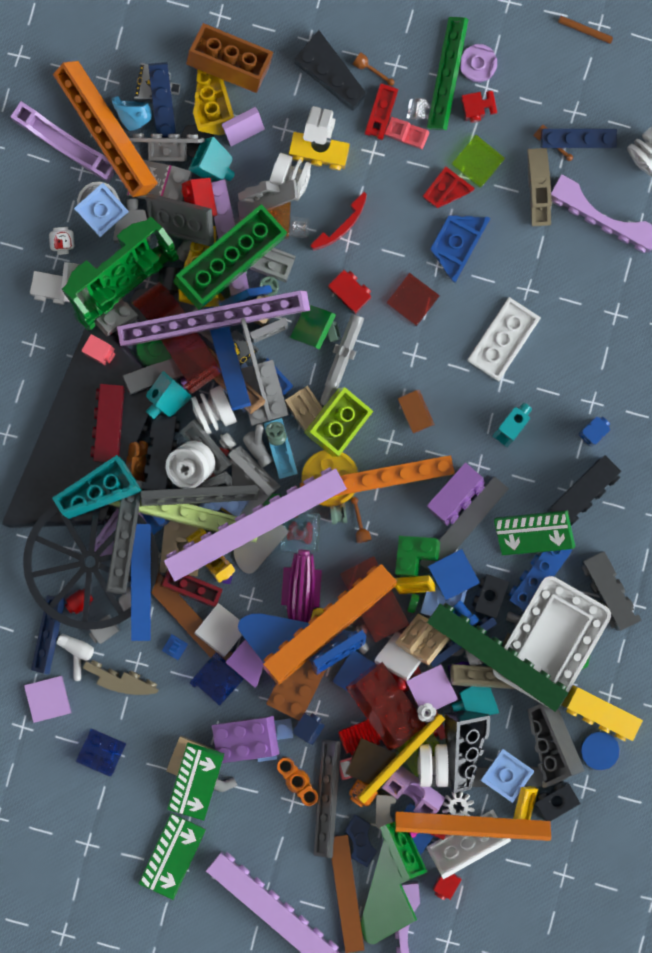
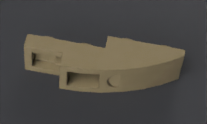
[527,148,552,226]
[83,659,159,695]

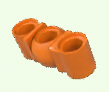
[277,757,318,806]

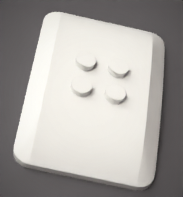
[493,576,611,708]

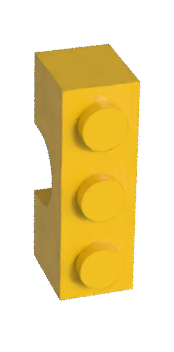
[289,132,350,171]

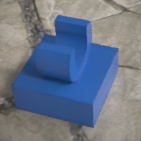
[162,634,188,660]

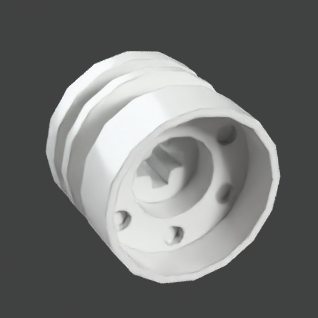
[627,126,652,177]
[270,153,311,201]
[191,386,237,434]

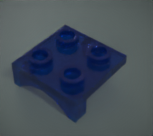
[189,652,244,705]

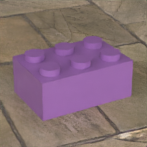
[427,462,485,526]
[212,716,279,763]

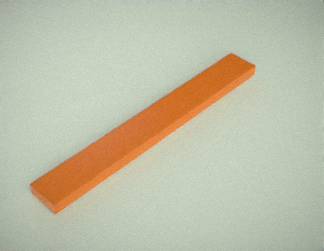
[395,812,551,841]

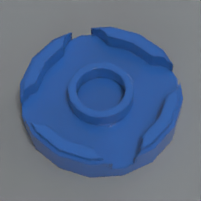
[581,731,620,770]

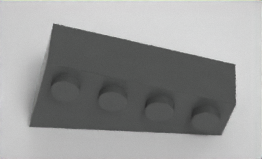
[581,551,642,631]
[527,703,585,788]

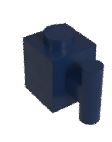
[292,713,325,745]

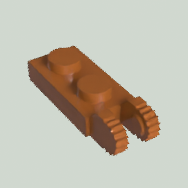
[126,441,148,491]

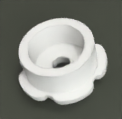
[219,432,236,450]
[417,703,436,722]

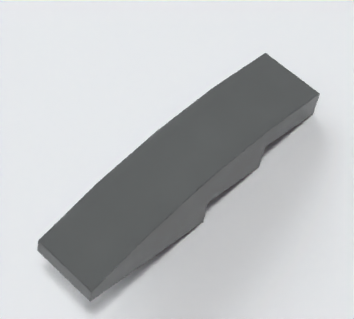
[122,355,199,395]

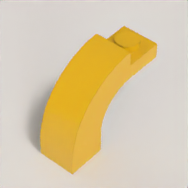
[186,528,235,583]

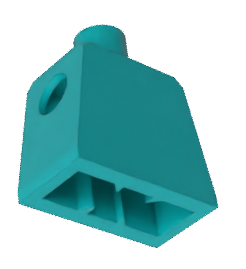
[188,137,235,182]
[146,371,193,419]
[492,402,532,447]
[451,686,500,715]

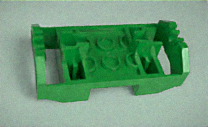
[62,217,179,330]

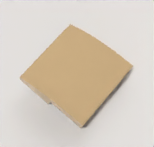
[395,614,449,665]

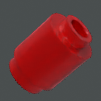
[65,588,94,615]

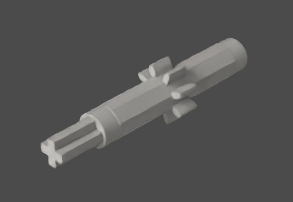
[319,314,364,406]

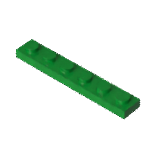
[427,17,469,131]

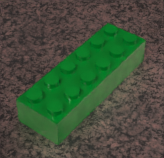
[173,204,287,310]

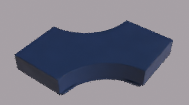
[344,814,377,867]

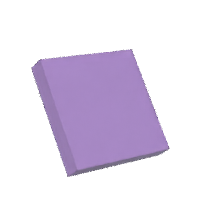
[222,107,265,146]
[406,664,458,715]
[24,676,71,723]

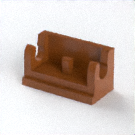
[398,390,435,434]

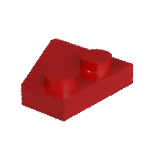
[422,166,475,209]

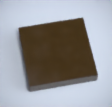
[345,738,396,789]

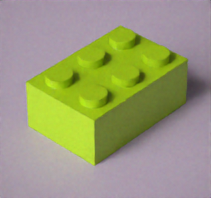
[304,387,373,457]

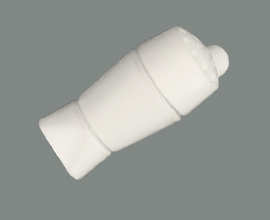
[56,633,94,681]

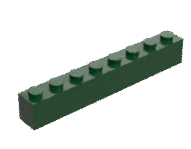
[427,603,569,712]

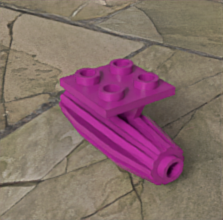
[281,549,322,623]

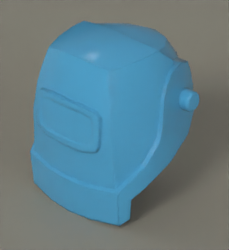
[111,96,152,131]

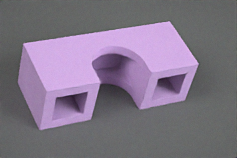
[382,766,445,814]

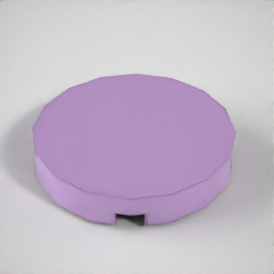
[459,44,497,83]

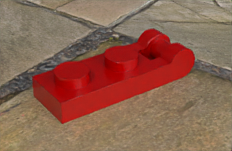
[364,83,399,140]

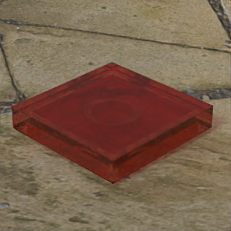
[386,273,440,326]

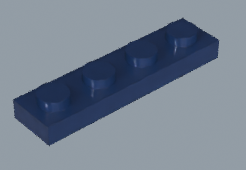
[148,62,176,137]
[541,129,617,148]
[31,595,65,675]
[430,616,497,668]

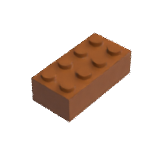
[186,23,274,93]
[266,660,326,721]

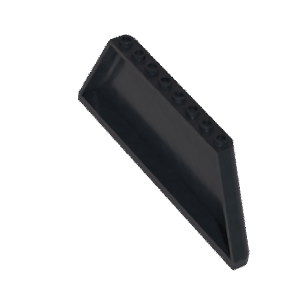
[2,321,153,528]

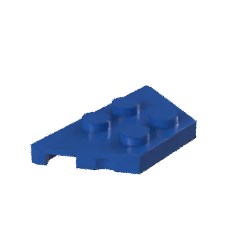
[430,215,491,283]

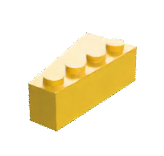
[561,685,643,741]

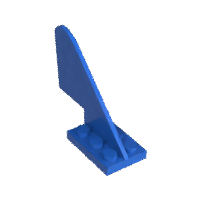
[238,613,367,675]

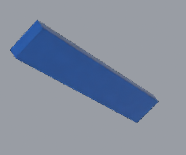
[204,304,251,411]
[131,524,151,641]

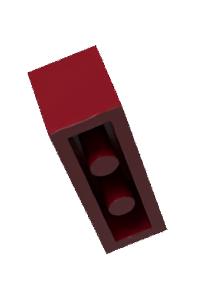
[160,568,223,608]

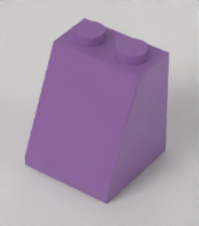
[226,640,264,687]

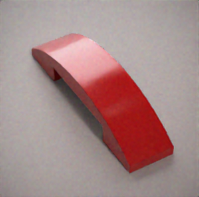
[310,192,367,251]

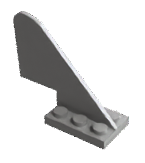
[241,318,289,426]
[228,446,289,574]

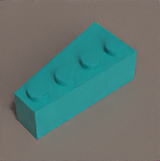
[52,455,142,519]

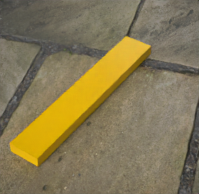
[357,714,445,803]

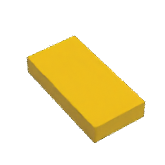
[395,575,436,594]
[513,786,538,820]

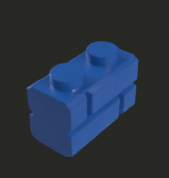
[578,416,610,447]

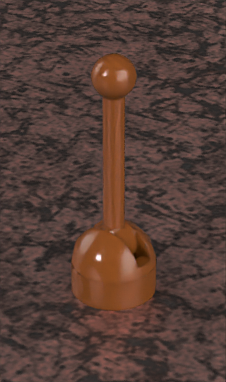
[352,52,395,86]
[533,124,573,161]
[351,497,372,543]

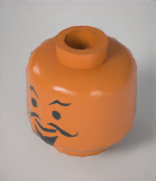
[349,780,378,807]

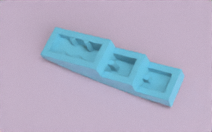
[264,417,298,479]

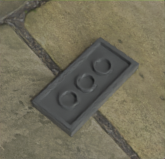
[146,194,214,246]

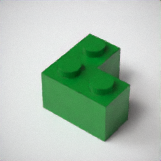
[395,536,440,578]

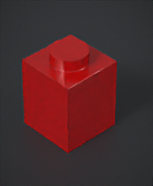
[433,874,462,900]

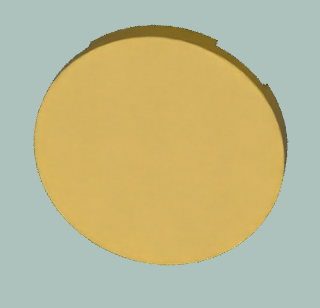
[301,450,358,507]

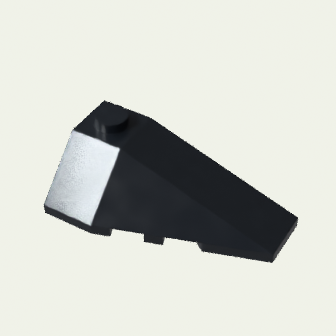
[444,710,490,793]

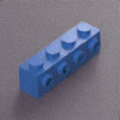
[508,549,572,612]

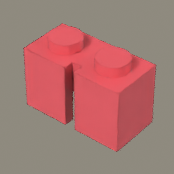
[82,334,115,366]

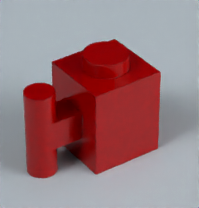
[461,91,497,123]

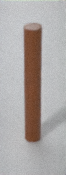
[558,16,613,44]

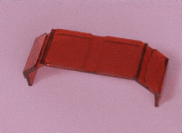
[132,282,221,394]

